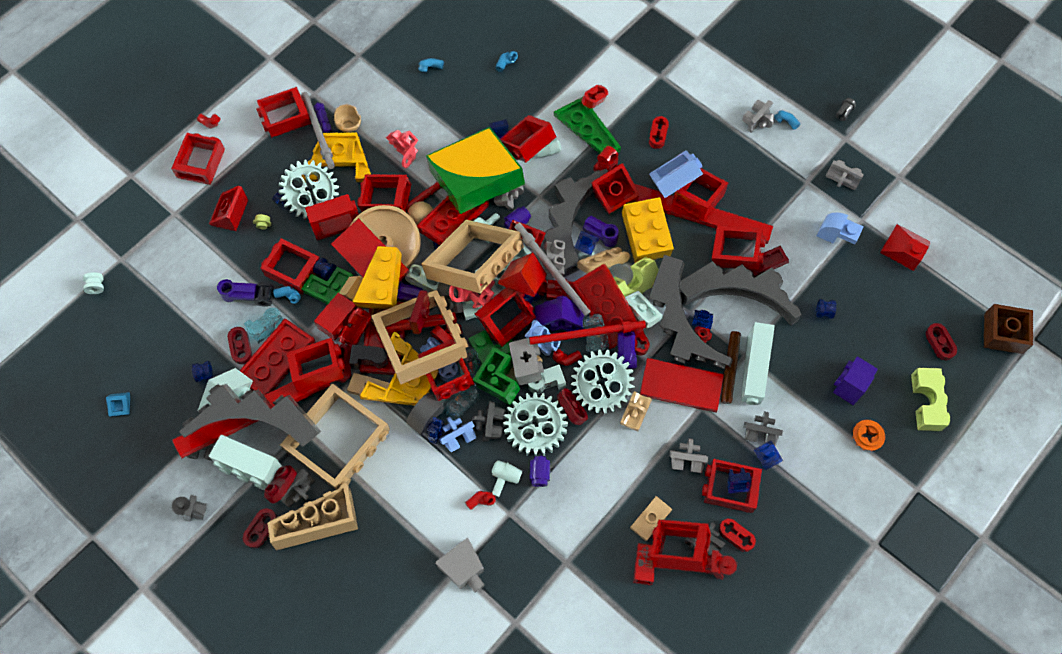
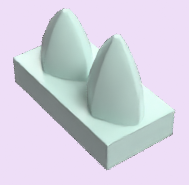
[625,291,663,329]

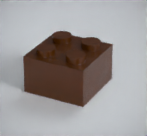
[984,304,1033,354]

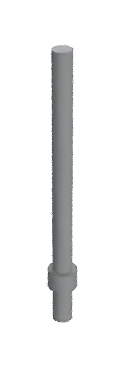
[301,92,335,169]
[514,223,591,316]

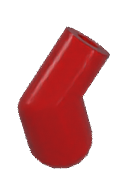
[197,114,221,129]
[553,349,582,366]
[465,491,496,510]

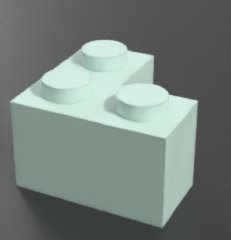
[198,368,253,410]

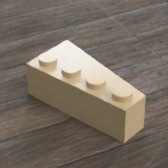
[268,483,358,550]

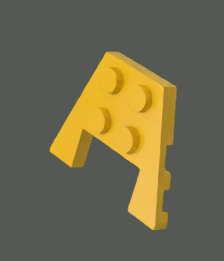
[302,133,371,182]
[360,332,439,406]

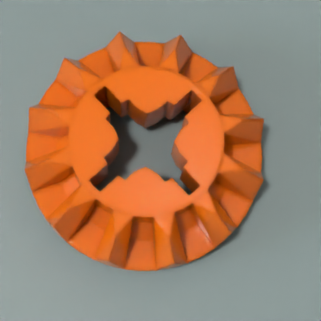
[852,420,885,452]

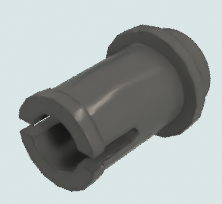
[836,98,856,121]

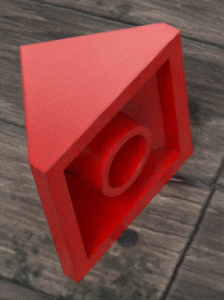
[591,163,640,214]
[209,186,248,231]
[498,252,547,297]

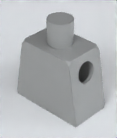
[435,538,485,593]

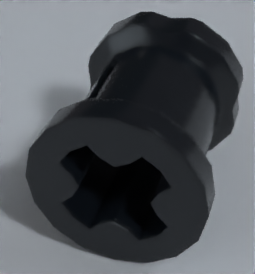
[254,283,274,307]

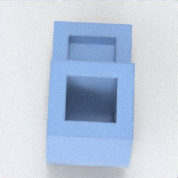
[817,212,864,244]

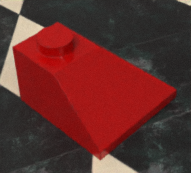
[880,224,930,271]

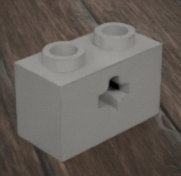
[509,338,544,386]

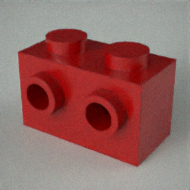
[314,292,357,340]

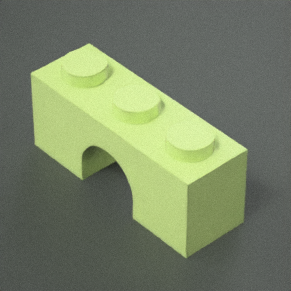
[614,257,659,297]
[911,368,950,431]

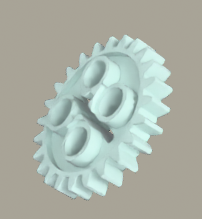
[278,160,339,219]
[571,350,635,414]
[503,392,568,456]

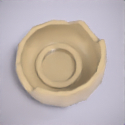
[334,104,361,133]
[407,201,433,225]

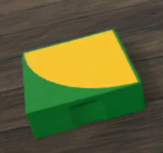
[426,127,525,214]

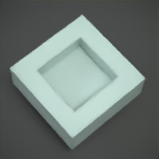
[462,300,482,320]

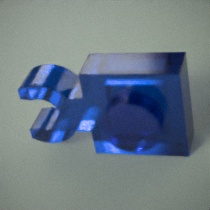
[427,417,445,444]

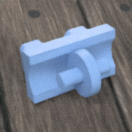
[525,320,561,356]
[439,416,476,452]

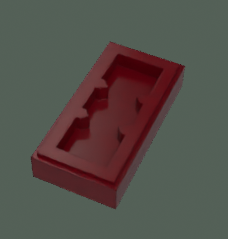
[750,245,789,278]
[409,290,430,334]

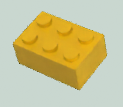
[622,197,674,263]

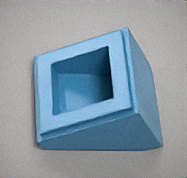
[106,392,130,416]

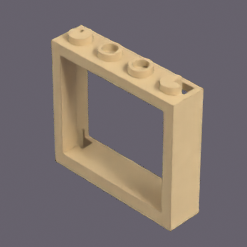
[421,220,524,294]
[371,290,468,384]
[280,383,390,490]

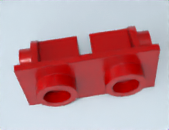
[338,307,372,347]

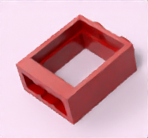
[256,87,312,138]
[500,115,556,163]
[171,133,225,185]
[672,168,728,221]
[357,174,411,212]
[305,194,359,241]
[712,226,766,271]
[261,238,322,295]
[474,287,536,347]
[287,338,346,394]
[417,339,474,401]
[702,459,762,513]
[648,519,711,572]

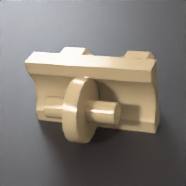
[620,391,652,432]

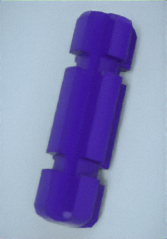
[314,103,332,133]

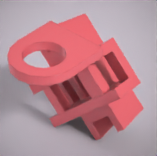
[385,130,418,168]
[449,280,495,308]

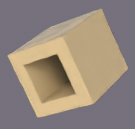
[339,276,363,302]

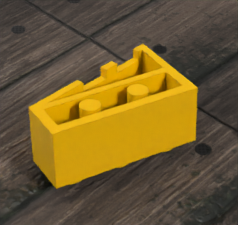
[353,246,402,309]

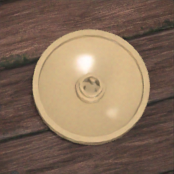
[349,205,421,269]

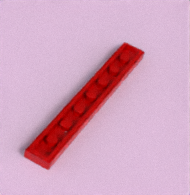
[629,184,773,244]
[172,382,330,459]

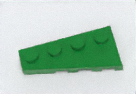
[554,97,621,154]

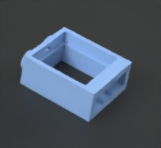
[649,150,703,198]

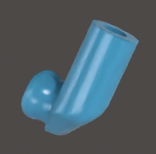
[495,51,518,72]
[418,58,444,72]
[774,110,801,130]
[273,286,301,304]

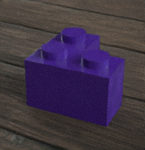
[534,296,589,332]
[833,356,878,405]

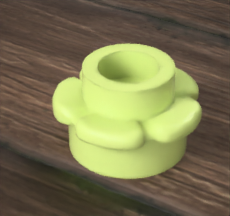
[253,214,271,230]

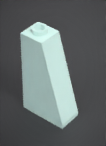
[741,322,775,405]

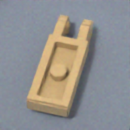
[577,247,630,274]

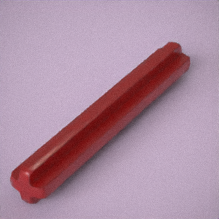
[385,312,457,333]

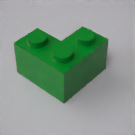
[473,347,520,405]

